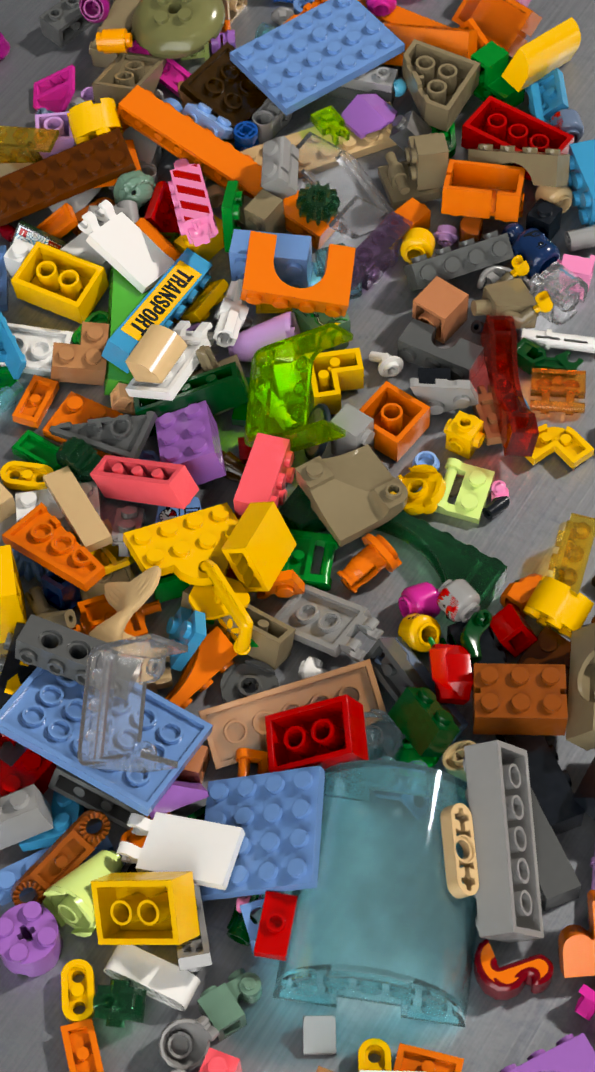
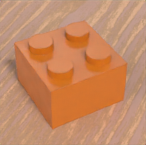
[359,381,430,462]

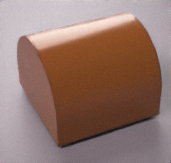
[459,216,483,242]

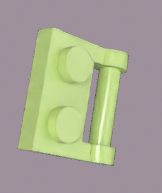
[435,458,495,524]

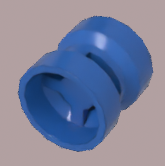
[233,121,259,151]

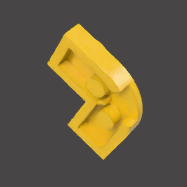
[516,424,594,469]

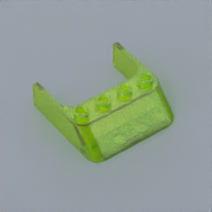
[244,323,353,452]

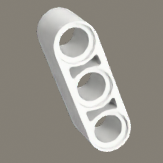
[103,945,201,1011]

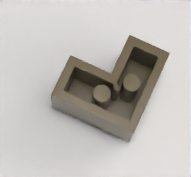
[404,133,449,191]
[237,189,286,234]

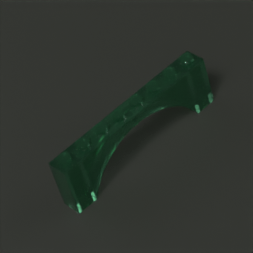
[279,485,508,623]

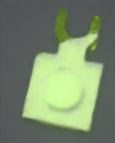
[310,105,350,146]

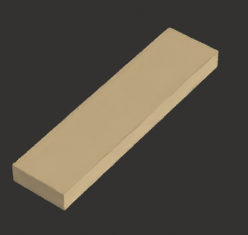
[43,466,113,552]

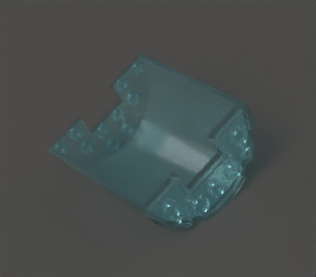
[273,756,477,1027]

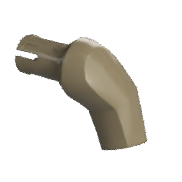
[24,586,76,629]

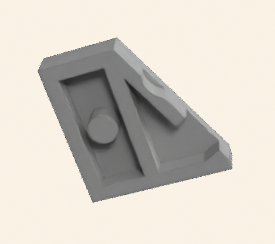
[410,378,479,416]

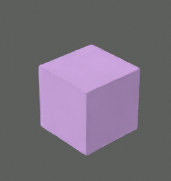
[35,112,76,160]

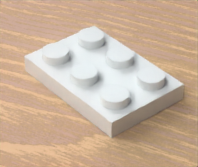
[15,481,102,532]

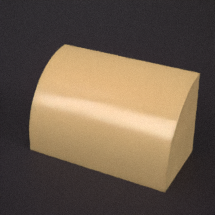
[125,324,187,384]

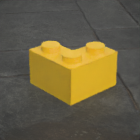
[306,347,364,415]

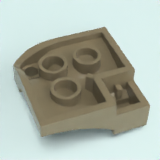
[295,444,408,547]

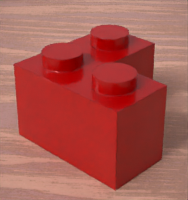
[0,749,56,798]

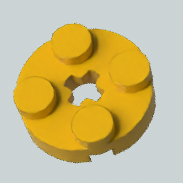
[390,464,446,515]

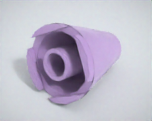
[228,311,303,364]

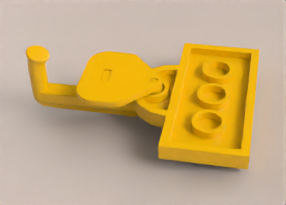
[123,502,253,655]

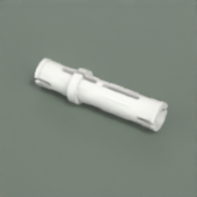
[521,328,595,353]

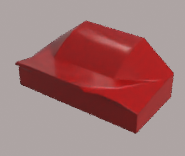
[429,644,473,705]

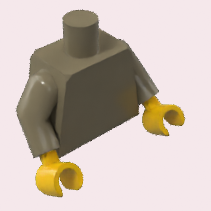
[471,255,553,329]

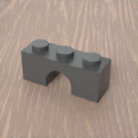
[397,318,484,381]

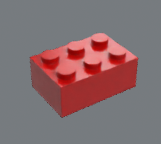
[265,694,369,774]

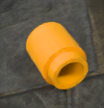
[96,28,133,54]

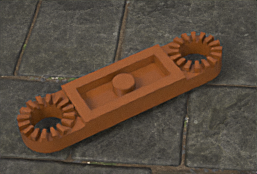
[11,809,111,906]

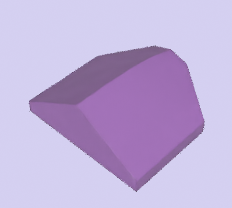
[339,94,398,139]
[149,780,209,819]

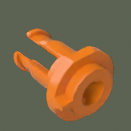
[337,533,402,594]

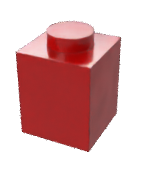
[490,603,538,657]

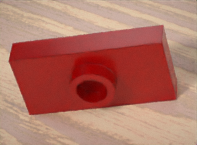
[254,891,298,961]

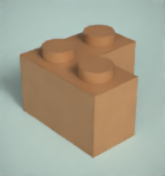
[50,321,109,386]

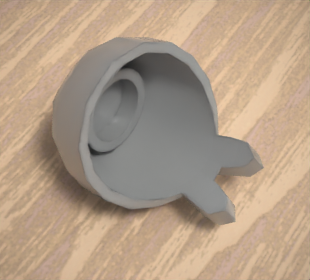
[158,1015,220,1070]

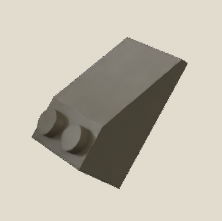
[92,52,167,107]

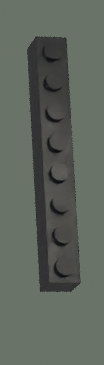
[447,621,586,836]

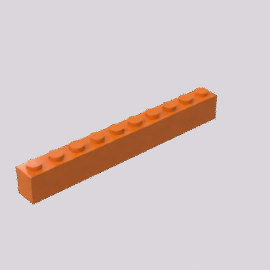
[118,85,338,250]

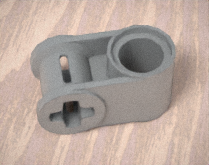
[252,98,293,143]

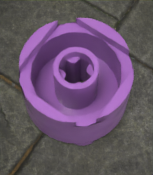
[0,901,63,977]

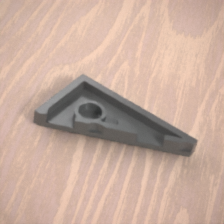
[49,411,158,459]

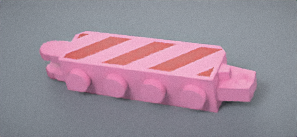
[168,158,219,247]

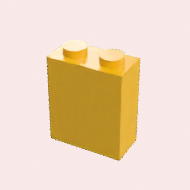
[221,501,297,592]

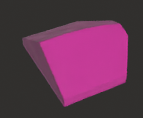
[33,64,75,113]

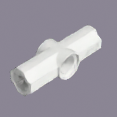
[213,279,249,348]

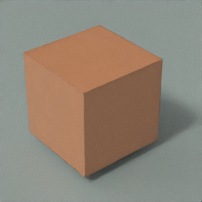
[412,276,469,344]

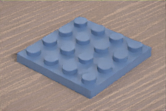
[199,766,325,901]

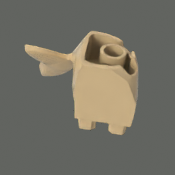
[89,566,173,694]

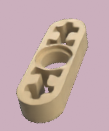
[440,803,479,899]

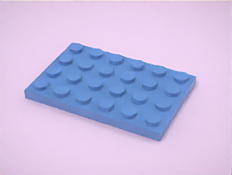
[229,0,405,116]
[0,667,213,817]

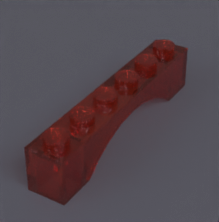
[480,315,539,457]

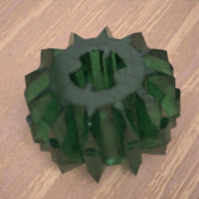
[296,181,340,226]
[56,437,102,483]

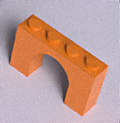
[240,231,356,317]

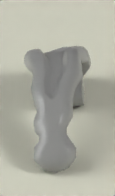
[477,265,538,293]

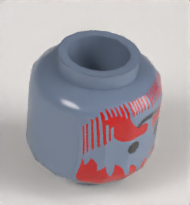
[549,109,584,143]

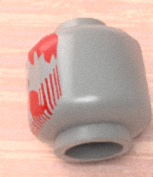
[437,579,480,623]

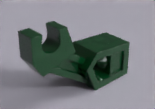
[510,338,584,377]

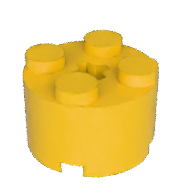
[67,98,124,145]
[523,576,594,640]

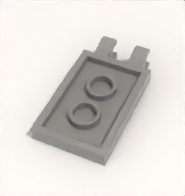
[274,584,384,662]

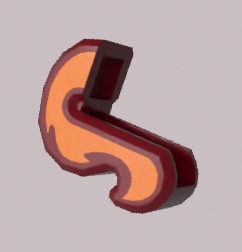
[473,939,554,1000]

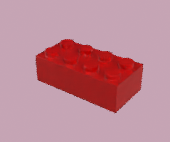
[461,96,574,181]

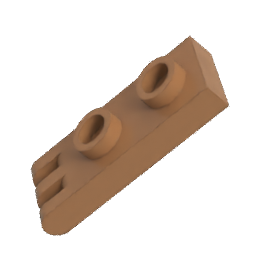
[472,383,514,446]

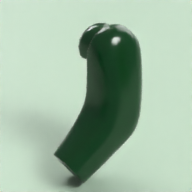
[460,609,492,664]

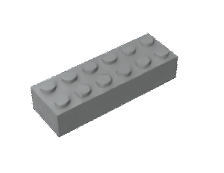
[463,740,544,943]

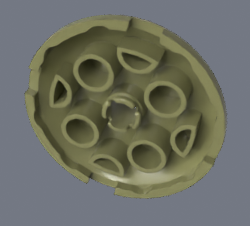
[132,0,225,59]

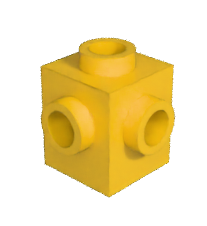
[444,410,485,460]

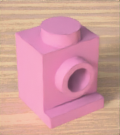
[554,254,595,292]

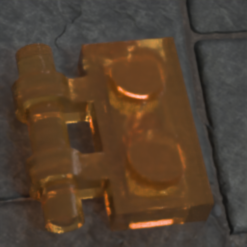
[530,368,586,416]

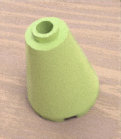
[43,850,124,937]

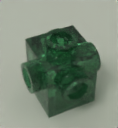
[93,979,147,1028]

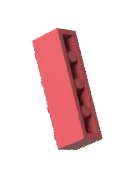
[90,455,199,509]

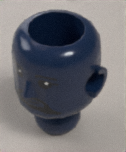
[501,222,561,280]

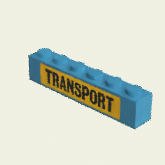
[101,248,213,374]

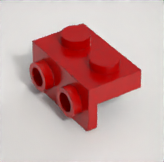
[144,180,180,238]

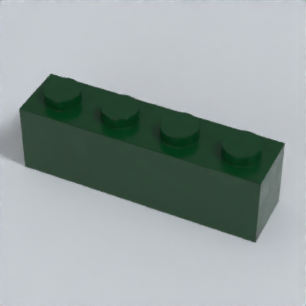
[133,361,249,436]

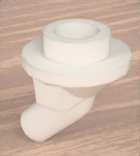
[369,351,404,377]
[298,656,328,680]

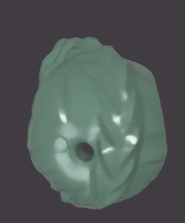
[113,170,156,210]

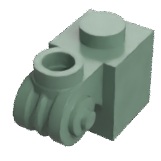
[197,968,262,1042]

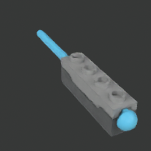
[326,66,407,105]

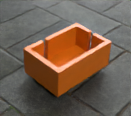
[451,0,542,58]
[441,159,526,222]

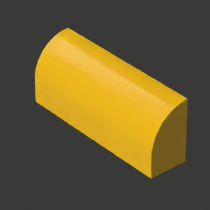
[501,17,581,92]

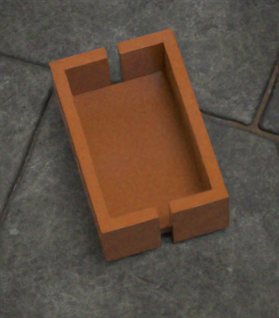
[472,663,568,736]

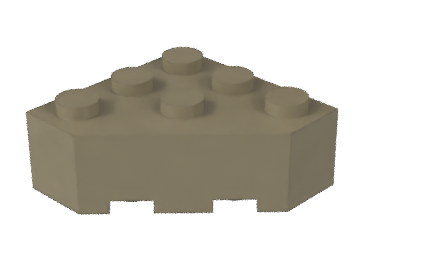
[402,39,481,132]

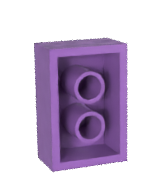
[155,400,226,486]

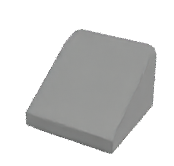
[303,1015,336,1055]

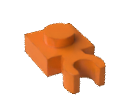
[257,569,305,599]

